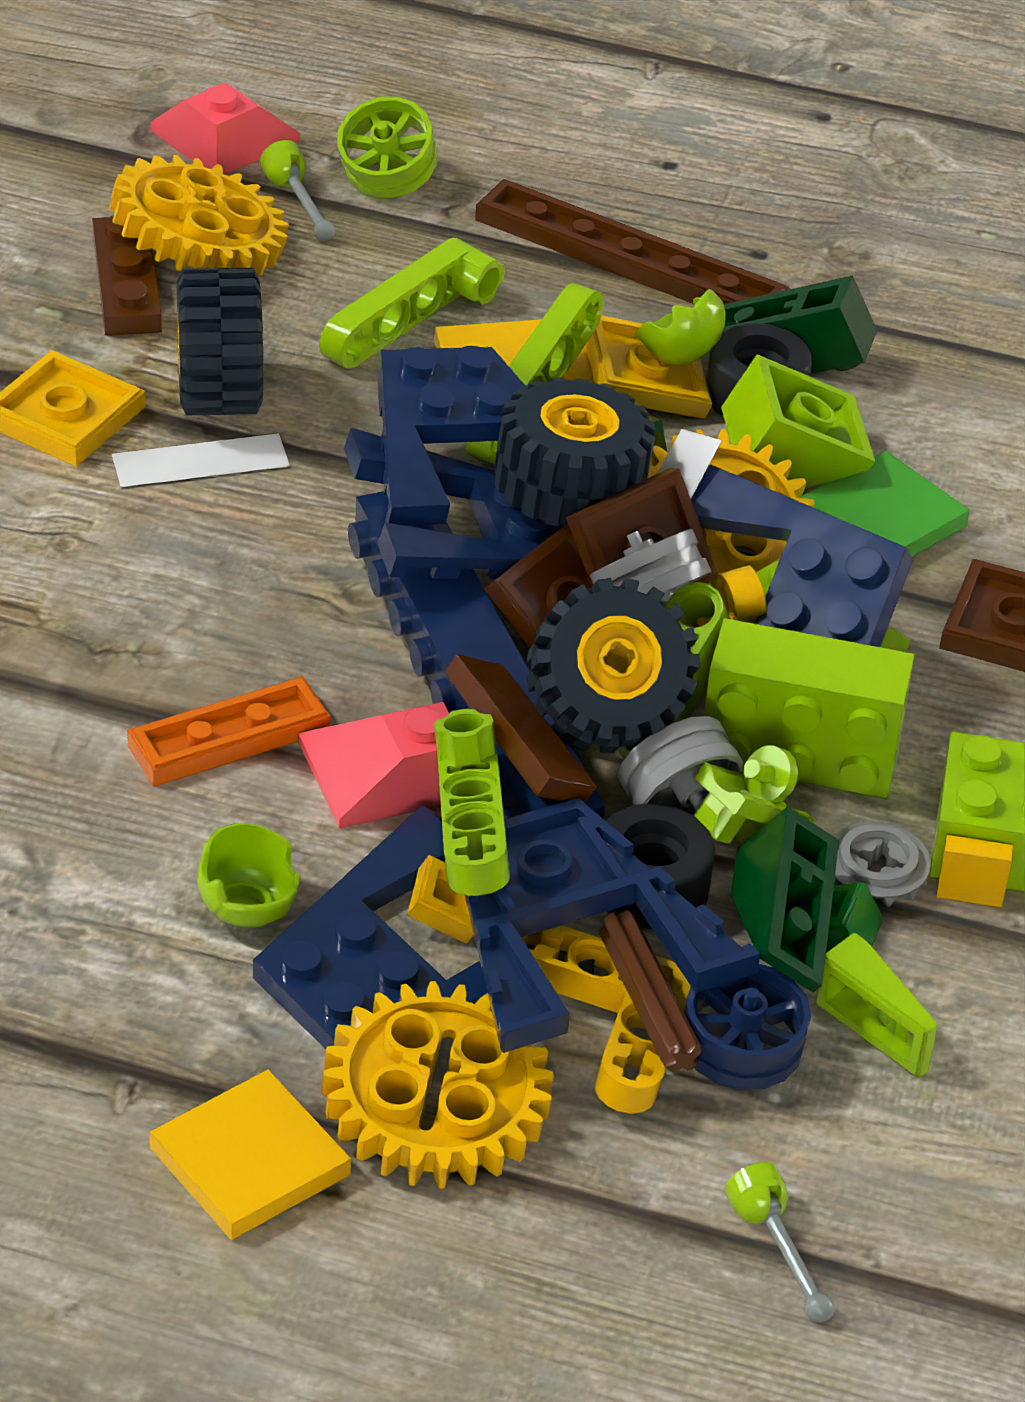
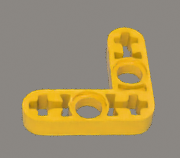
[521,925,691,1114]

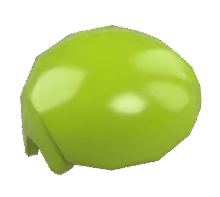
[635,289,726,365]
[197,823,301,928]

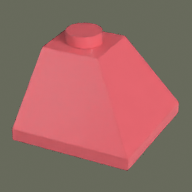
[150,83,300,175]
[298,702,449,829]

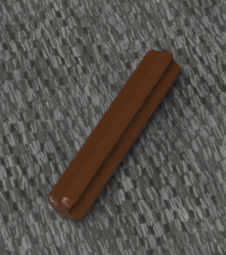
[599,910,702,1072]

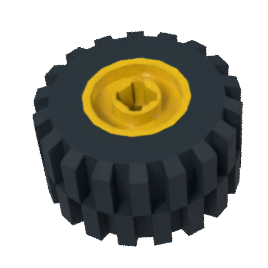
[177,268,263,416]
[493,378,655,527]
[526,578,700,753]

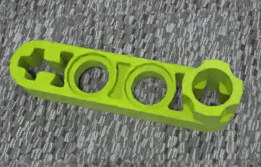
[319,237,505,369]
[465,282,604,464]
[434,709,510,896]

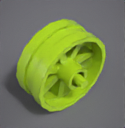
[337,96,438,199]

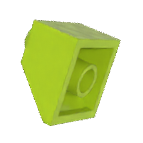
[721,354,875,489]

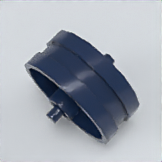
[684,964,812,1090]

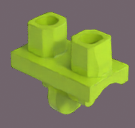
[694,745,814,844]

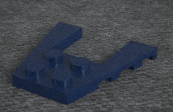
[377,346,528,526]
[344,428,564,580]
[691,464,913,647]
[465,798,760,1053]
[253,805,595,1049]

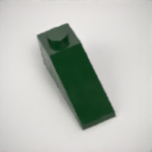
[723,275,877,374]
[730,806,839,993]

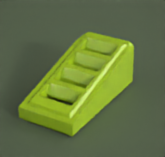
[816,933,938,1078]

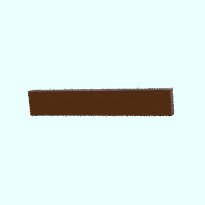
[475,179,790,304]

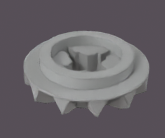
[833,821,931,908]

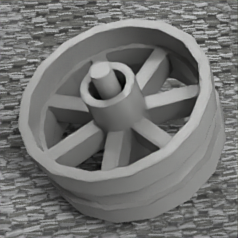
[590,529,712,606]
[617,716,744,815]

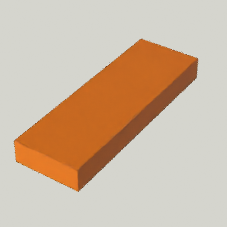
[127,676,330,787]

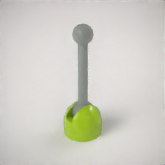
[260,140,335,242]
[724,1161,835,1323]

